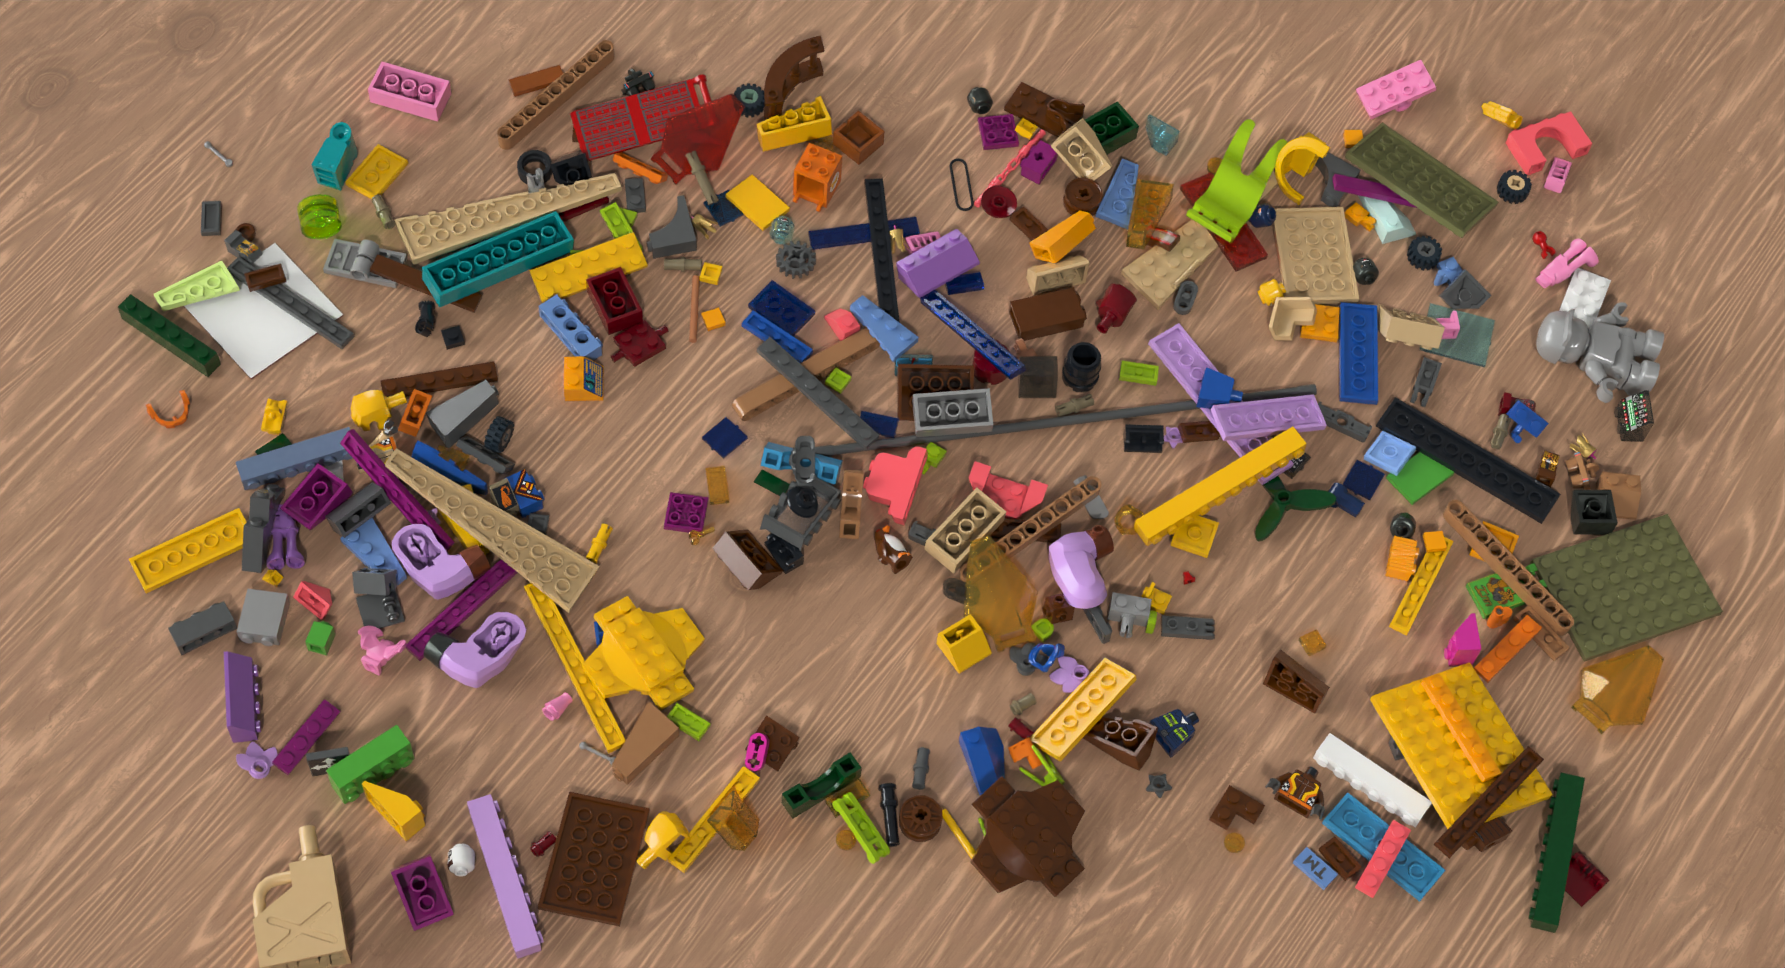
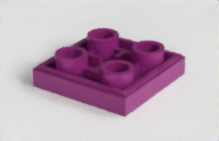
[977,114,1019,150]
[664,492,709,534]

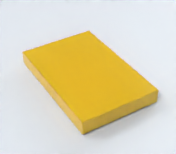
[345,144,408,199]
[725,174,790,231]

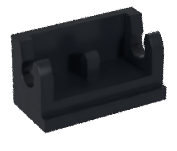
[1123,424,1164,453]
[764,533,804,574]

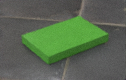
[1386,452,1454,505]

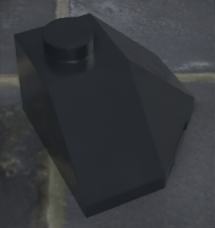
[550,150,592,186]

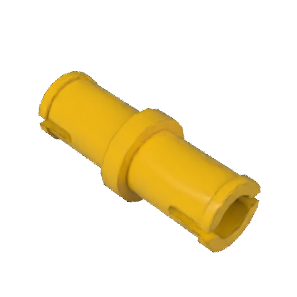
[585,524,613,564]

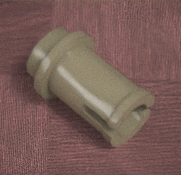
[1010,693,1037,715]

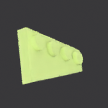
[153,261,240,311]

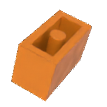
[398,389,432,437]

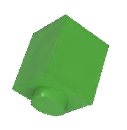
[305,621,336,656]

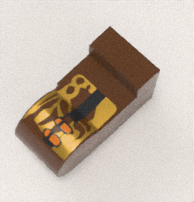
[1535,450,1559,488]

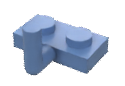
[1433,257,1463,286]

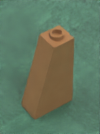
[612,702,679,785]

